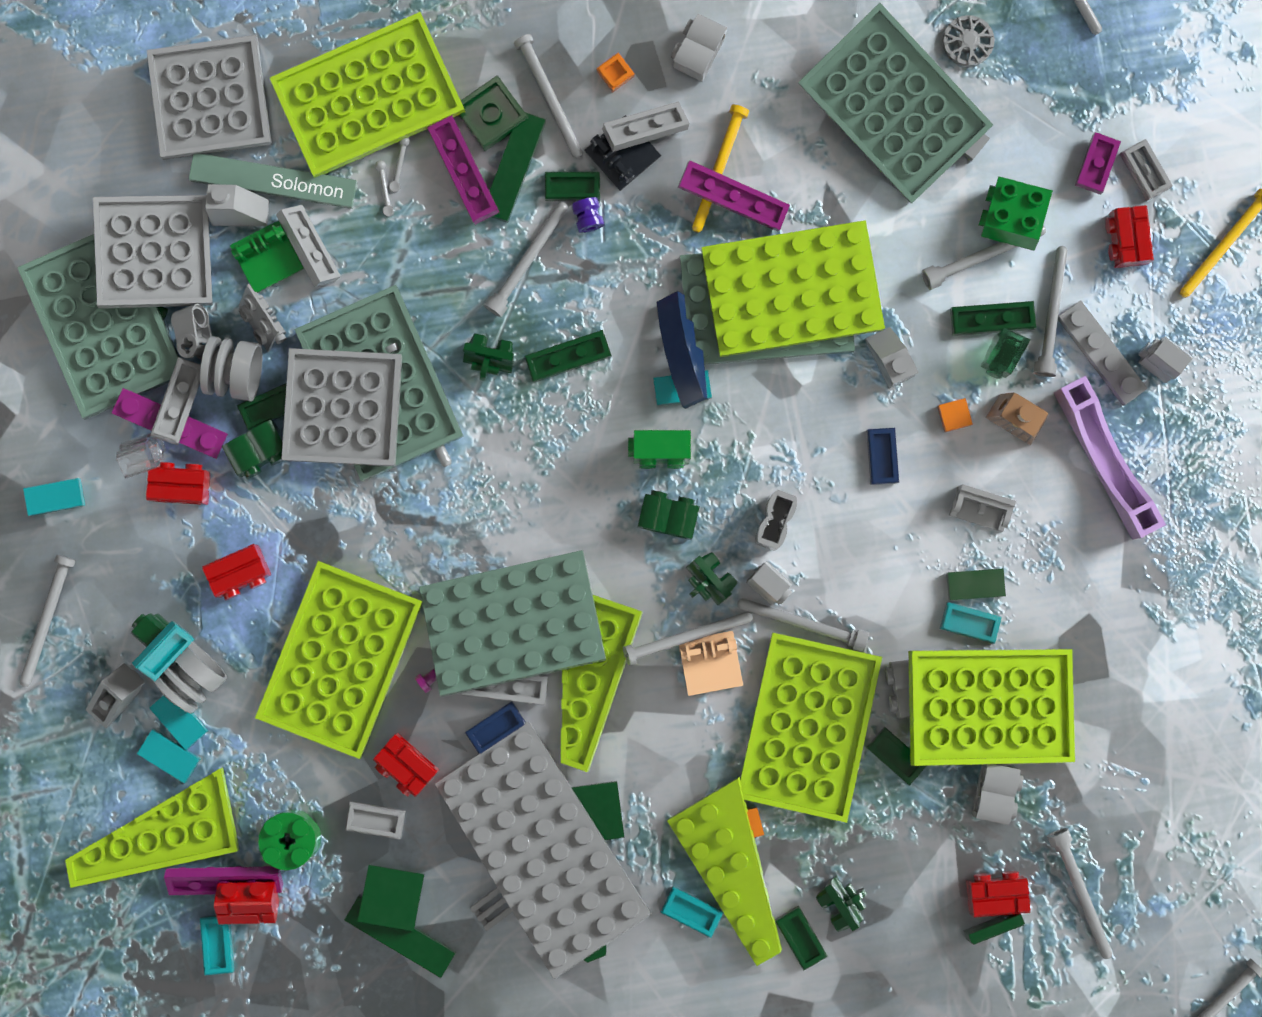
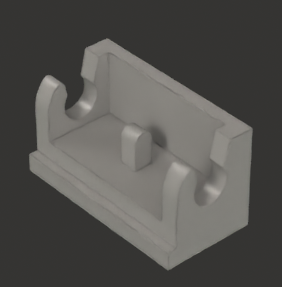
[949,484,1016,532]

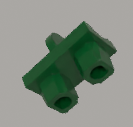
[463,333,514,381]
[686,552,737,605]
[816,875,867,932]

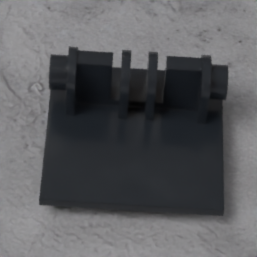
[584,115,662,191]

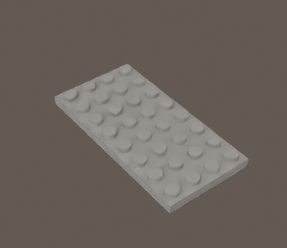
[435,721,651,979]

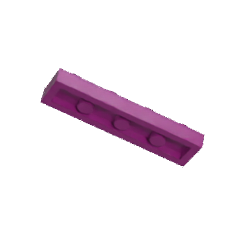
[427,115,499,225]
[677,161,790,232]
[112,388,228,459]
[164,866,283,895]

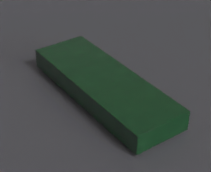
[950,301,1037,336]
[524,330,612,383]

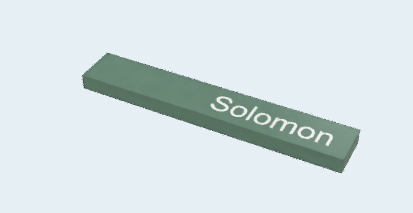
[189,153,357,209]

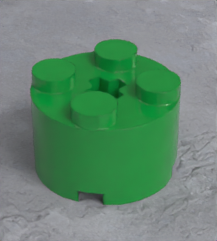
[258,809,321,870]

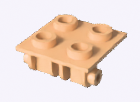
[679,631,743,696]

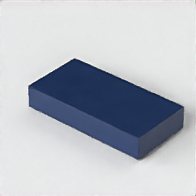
[866,428,899,485]
[465,701,526,754]

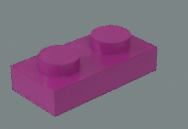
[1075,132,1121,195]

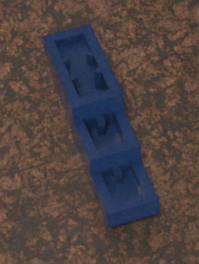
[656,291,707,409]

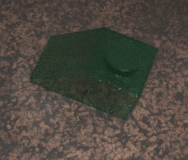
[980,328,1031,379]

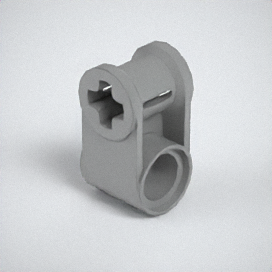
[171,304,212,359]

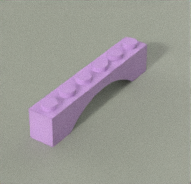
[1054,376,1166,540]

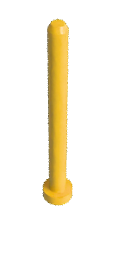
[692,104,749,233]
[1180,188,1262,298]

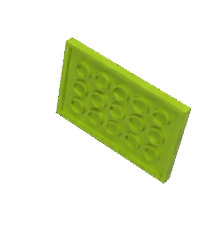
[270,12,465,178]
[701,220,885,357]
[255,561,422,759]
[740,632,882,823]
[908,649,1075,766]

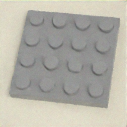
[147,35,272,160]
[93,195,213,308]
[282,348,402,467]

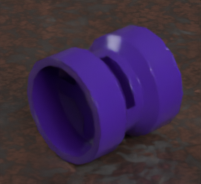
[571,197,605,233]

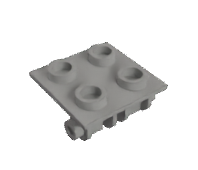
[239,284,287,352]

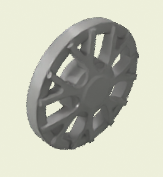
[943,15,994,67]

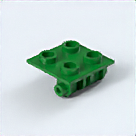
[230,220,304,293]

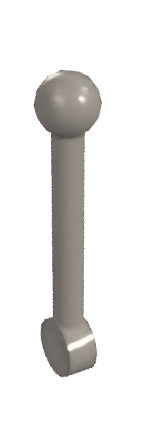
[389,138,410,193]
[375,160,394,217]

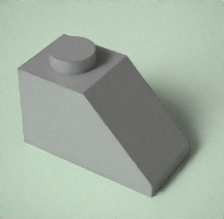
[205,184,269,226]
[865,327,918,388]
[86,663,145,728]

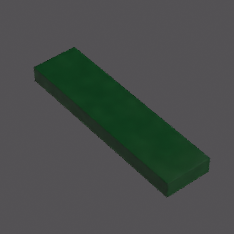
[490,112,546,223]
[344,895,456,978]

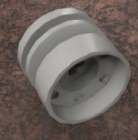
[200,336,263,401]
[152,642,227,714]

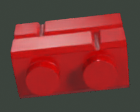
[1105,205,1154,268]
[146,462,210,505]
[202,544,271,601]
[373,733,440,797]
[966,871,1031,917]
[214,882,279,924]

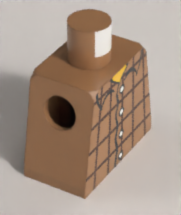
[986,392,1048,445]

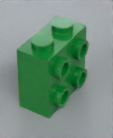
[978,176,1053,251]
[628,430,691,469]

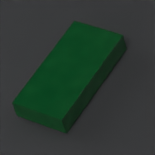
[545,172,600,201]
[237,383,287,431]
[946,568,1006,600]
[866,727,927,786]
[775,906,828,971]
[963,914,1025,945]

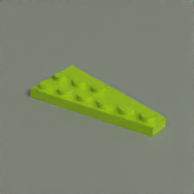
[561,595,643,772]
[65,767,240,888]
[667,777,782,966]

